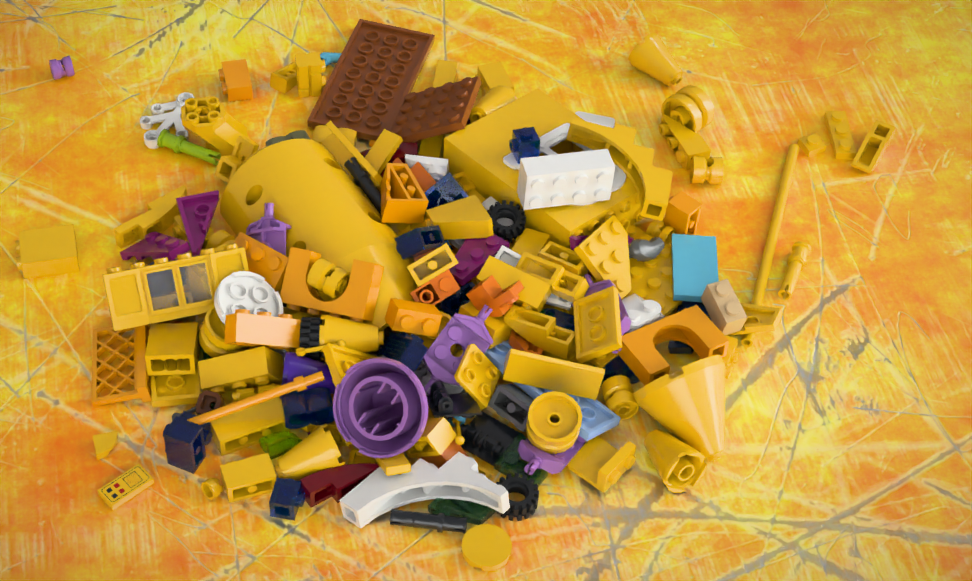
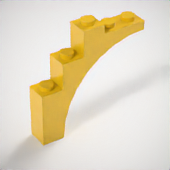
[566,118,673,221]

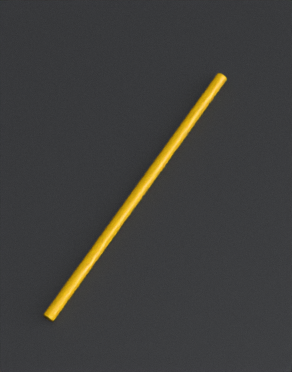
[741,144,799,347]

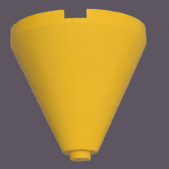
[633,355,725,462]

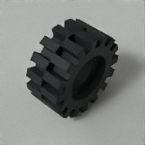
[487,200,526,243]
[299,317,322,360]
[496,473,539,521]

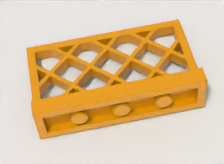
[91,324,152,407]

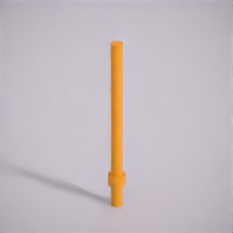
[182,371,325,431]

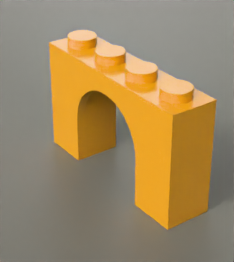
[280,247,384,323]
[617,305,729,386]

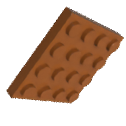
[390,76,482,143]

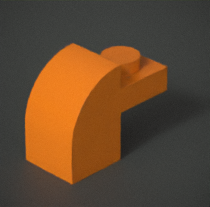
[466,275,525,317]

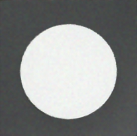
[214,271,283,325]

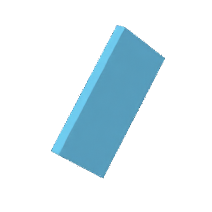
[671,234,719,302]

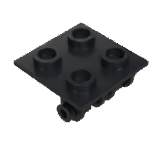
[426,381,482,419]
[460,411,521,466]

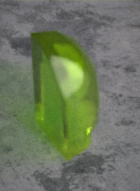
[259,430,302,460]

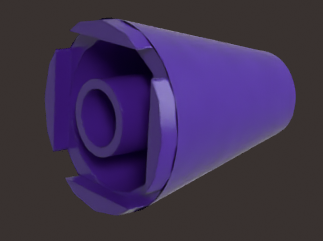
[280,351,336,399]

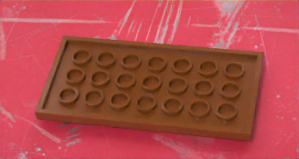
[307,19,435,141]

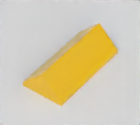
[503,349,605,400]

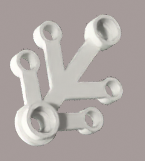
[140,92,195,149]

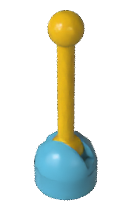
[447,416,466,445]

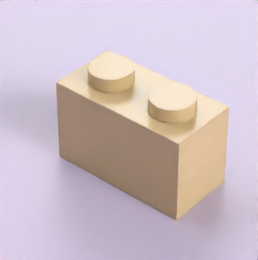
[701,279,747,335]

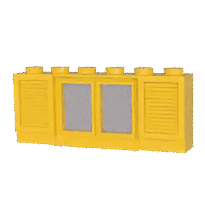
[102,243,249,331]

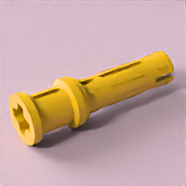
[778,241,812,300]

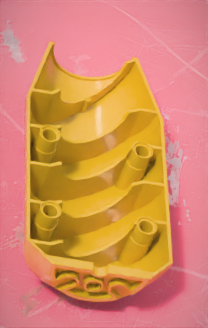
[220,139,418,331]

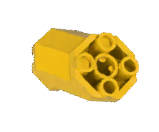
[181,96,248,156]

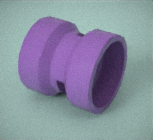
[49,56,75,80]

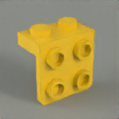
[454,344,501,410]
[567,436,636,493]

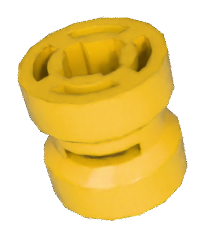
[646,219,676,246]

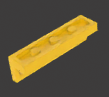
[321,120,382,191]

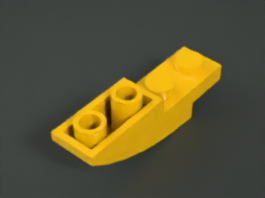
[114,185,187,249]

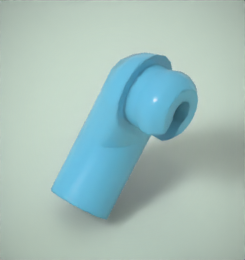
[320,52,342,67]

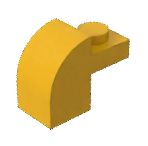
[215,135,259,183]

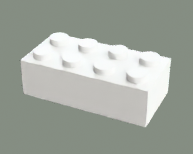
[517,149,615,210]

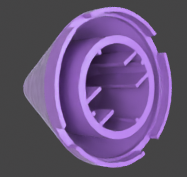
[333,357,428,458]

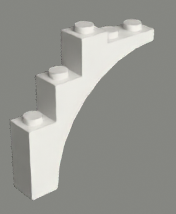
[340,452,510,528]

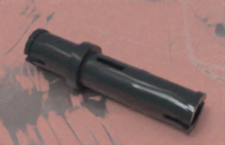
[344,157,381,215]
[390,509,467,534]

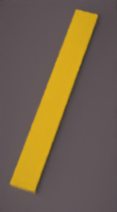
[418,60,458,158]

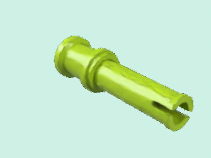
[157,129,221,166]

